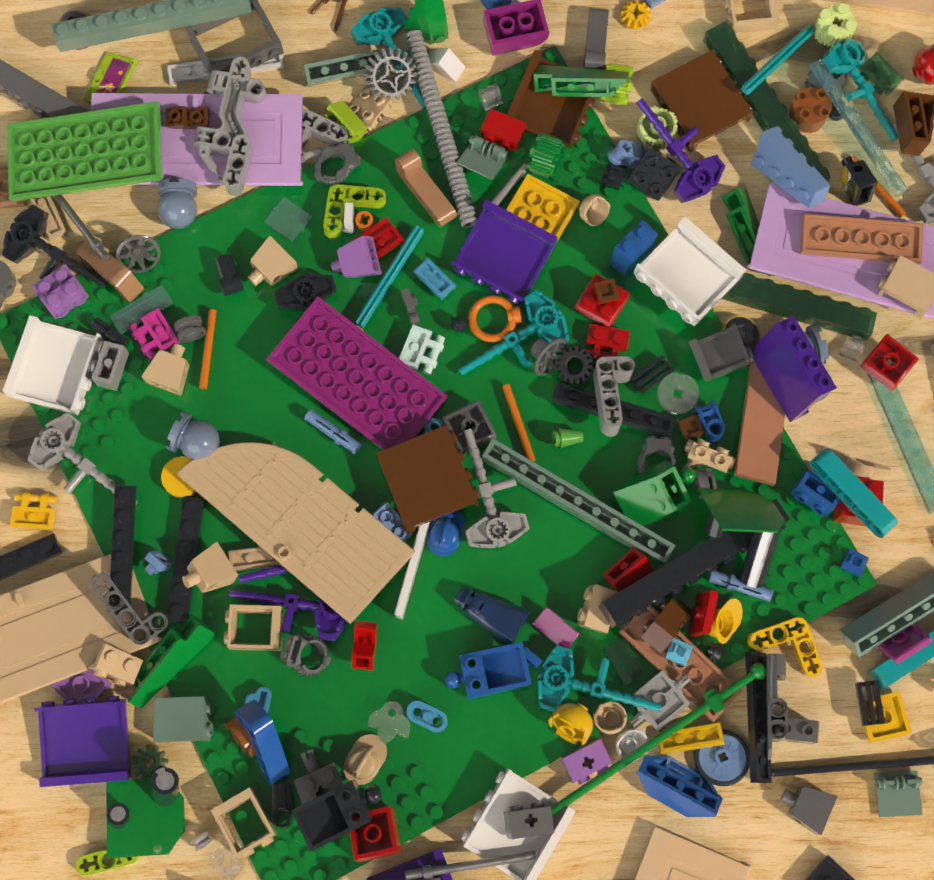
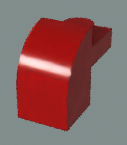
[351,621,377,671]

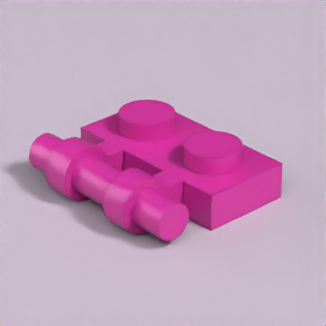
[129,308,180,361]

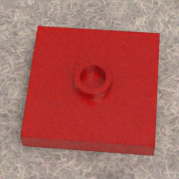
[688,590,719,637]

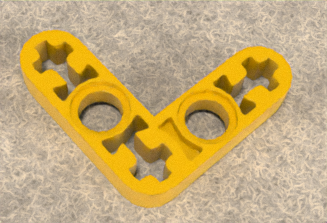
[747,617,823,677]

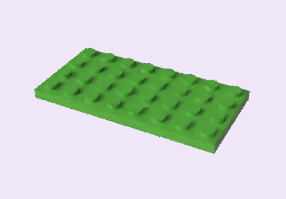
[7,101,163,202]

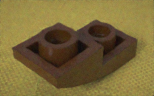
[166,106,210,129]

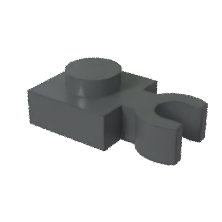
[401,289,420,326]

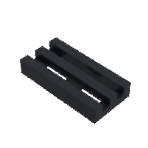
[630,355,675,395]
[855,680,885,726]

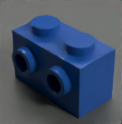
[790,469,840,517]

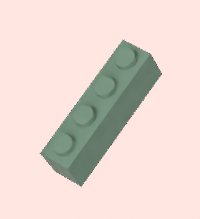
[303,49,383,87]

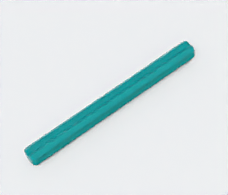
[741,24,815,95]
[355,225,424,328]

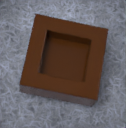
[593,278,619,305]
[677,414,705,442]

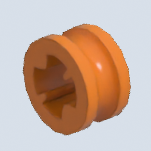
[355,211,374,231]

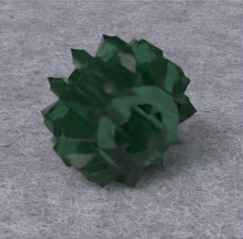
[131,745,168,782]

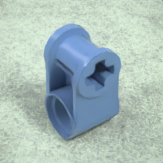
[607,140,644,168]

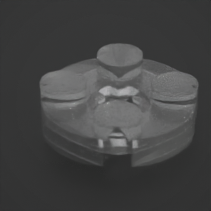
[657,373,699,415]

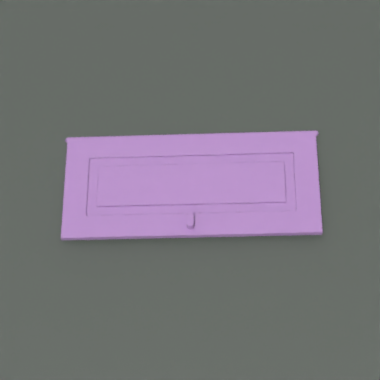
[91,93,303,186]
[747,183,934,319]

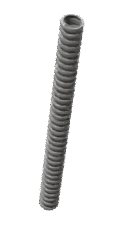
[405,30,478,227]

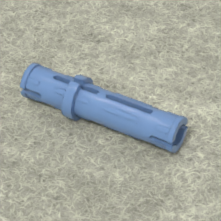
[304,409,362,454]
[708,571,773,602]

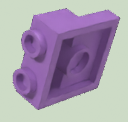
[31,264,89,320]

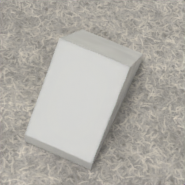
[428,48,465,83]

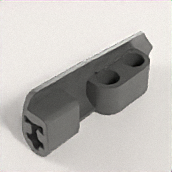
[766,653,788,759]

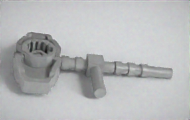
[892,124,934,224]
[27,413,138,504]
[464,429,530,548]

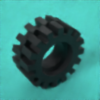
[556,346,595,385]

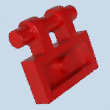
[586,324,630,361]

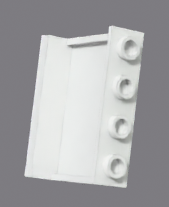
[633,217,746,326]
[3,315,104,416]
[461,769,576,880]

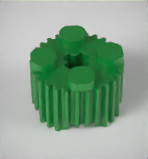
[526,132,566,178]

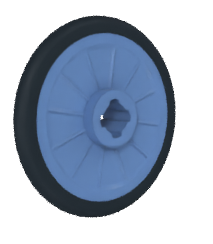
[694,729,750,787]

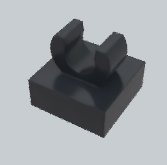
[600,164,626,190]

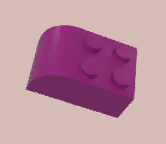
[483,0,549,56]

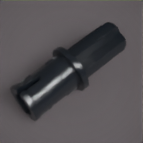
[91,318,130,348]

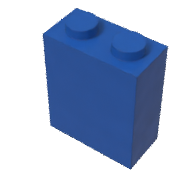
[610,220,658,278]

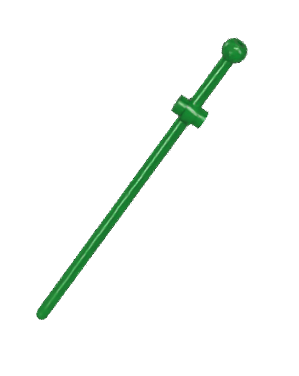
[551,663,766,815]

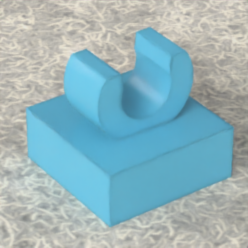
[665,638,693,667]

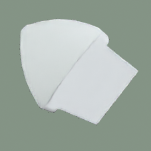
[332,203,354,234]

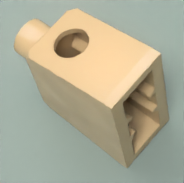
[248,236,298,286]
[142,344,189,396]
[182,542,238,593]

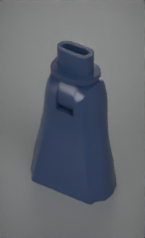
[454,587,531,645]

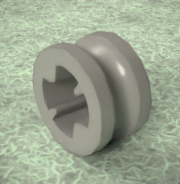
[191,831,213,851]

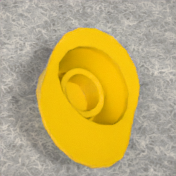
[709,598,743,644]

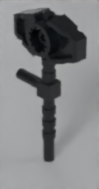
[2,204,109,288]
[274,274,337,311]

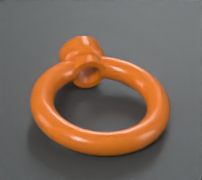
[468,295,522,342]

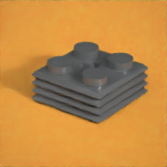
[442,400,496,454]

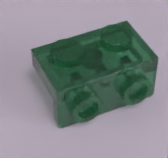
[858,52,905,96]

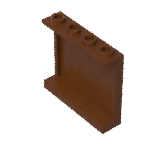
[507,50,595,149]
[650,50,753,152]
[376,425,480,534]

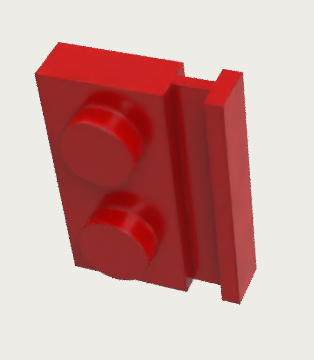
[354,217,404,259]

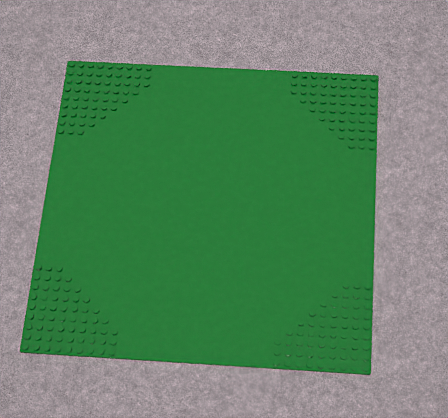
[0,46,876,880]

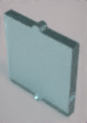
[264,197,312,242]

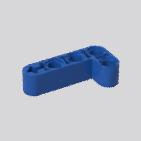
[235,699,291,785]

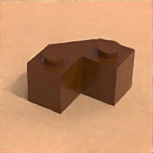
[641,595,694,653]

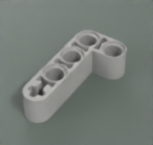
[593,356,635,437]

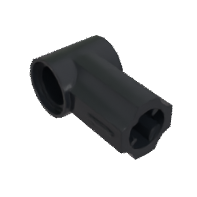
[215,254,244,297]
[271,784,294,829]

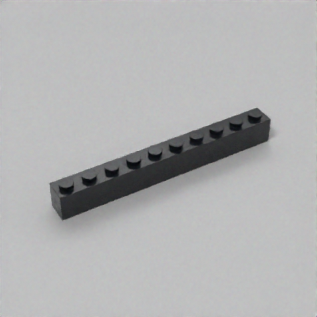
[598,499,790,628]

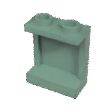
[153,696,214,743]

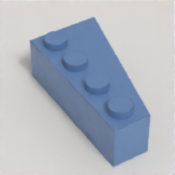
[751,126,830,208]

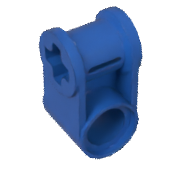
[693,400,725,442]

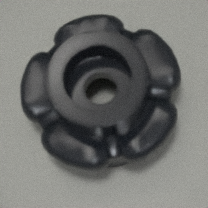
[450,315,468,334]
[707,641,725,662]

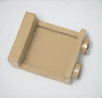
[877,255,934,319]

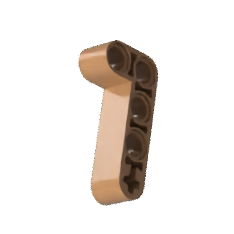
[395,148,457,227]
[75,241,144,303]

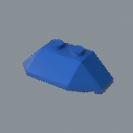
[637,755,723,817]

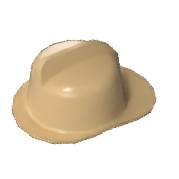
[843,453,891,479]
[343,734,387,785]

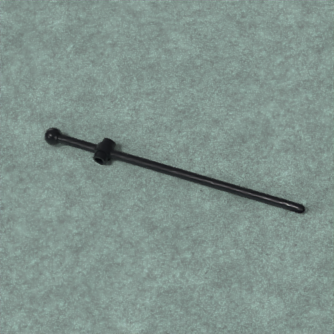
[771,756,934,777]

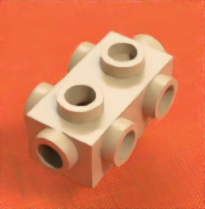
[682,438,736,473]

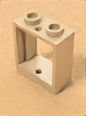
[723,0,780,33]
[224,605,283,651]
[211,787,277,859]

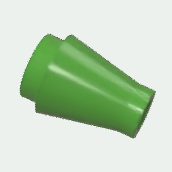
[552,428,583,448]

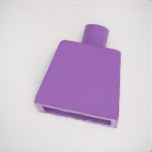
[331,236,382,278]

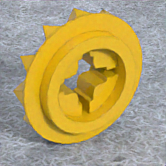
[620,0,651,29]

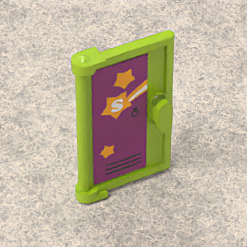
[83,52,138,103]

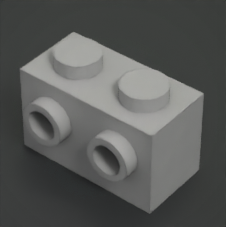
[92,341,129,391]

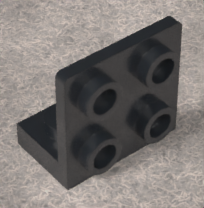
[627,142,682,201]

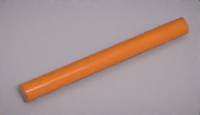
[852,155,906,218]
[199,309,216,389]
[502,384,536,462]

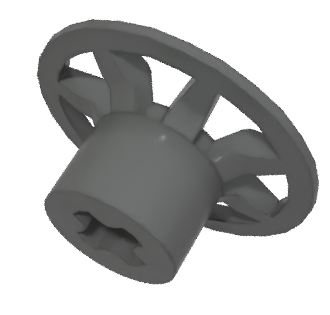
[116,235,161,273]
[530,338,567,376]

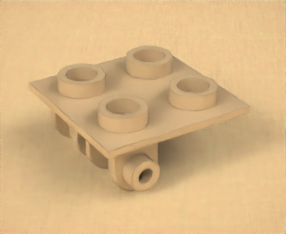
[349,86,393,132]

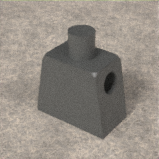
[780,786,837,835]

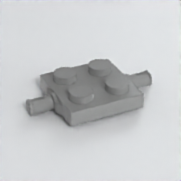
[629,670,691,732]

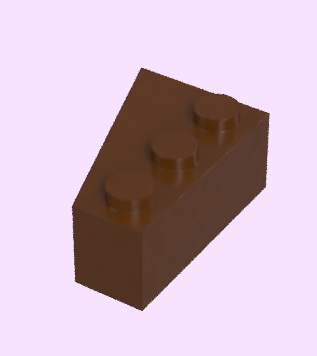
[893,91,934,156]

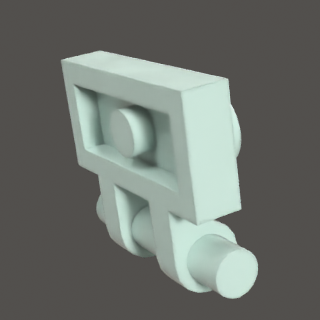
[399,325,445,375]

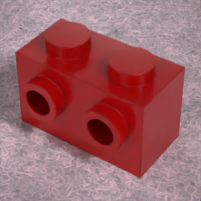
[481,109,527,152]
[602,547,655,592]

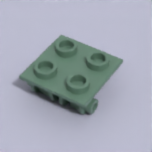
[456,135,508,180]
[874,771,923,817]

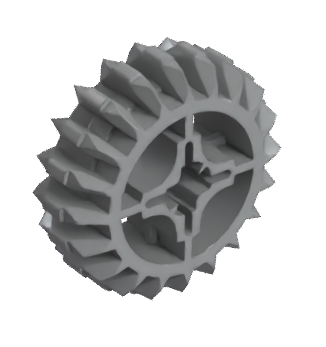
[364,47,417,101]

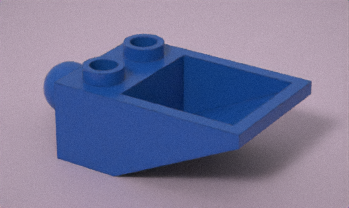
[445,642,532,700]

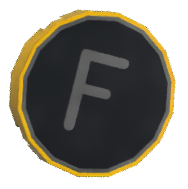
[721,316,761,350]

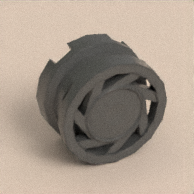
[174,315,206,343]
[693,467,717,499]

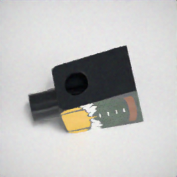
[841,156,878,206]

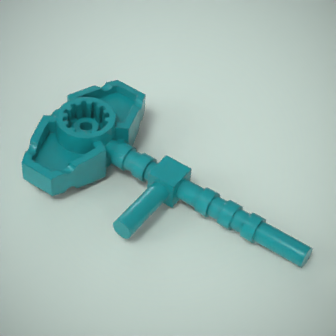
[350,7,426,109]
[822,39,898,142]
[458,290,569,376]
[538,646,662,712]

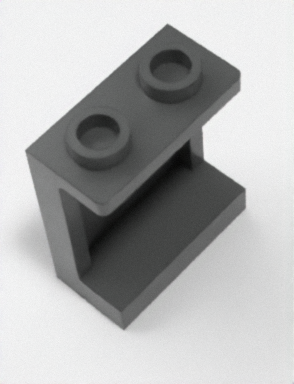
[689,323,753,382]

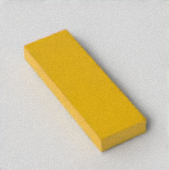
[656,722,725,755]

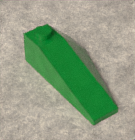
[404,0,448,45]

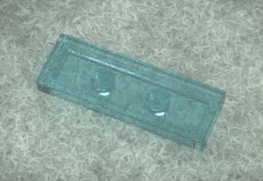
[110,285,173,334]

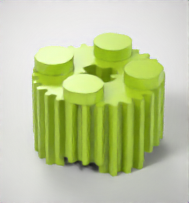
[600,63,633,105]

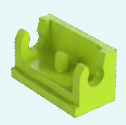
[324,101,368,144]

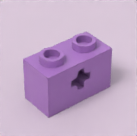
[561,739,612,785]

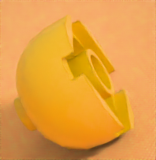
[548,703,593,745]

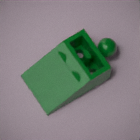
[612,460,696,524]

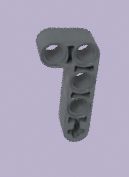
[584,8,609,70]
[91,573,168,645]

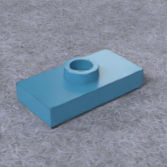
[413,258,456,300]

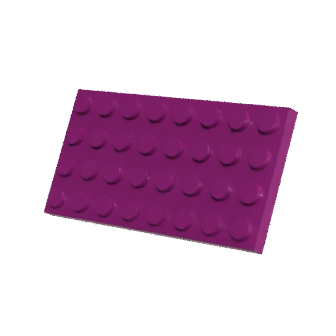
[266,297,448,450]

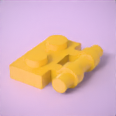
[10,491,58,531]

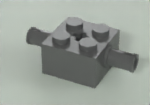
[294,749,350,804]

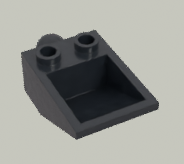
[291,779,382,852]

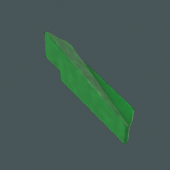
[533,65,629,97]
[721,188,774,276]
[128,614,216,708]

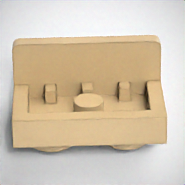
[89,644,143,687]

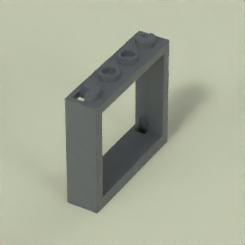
[184,0,284,77]

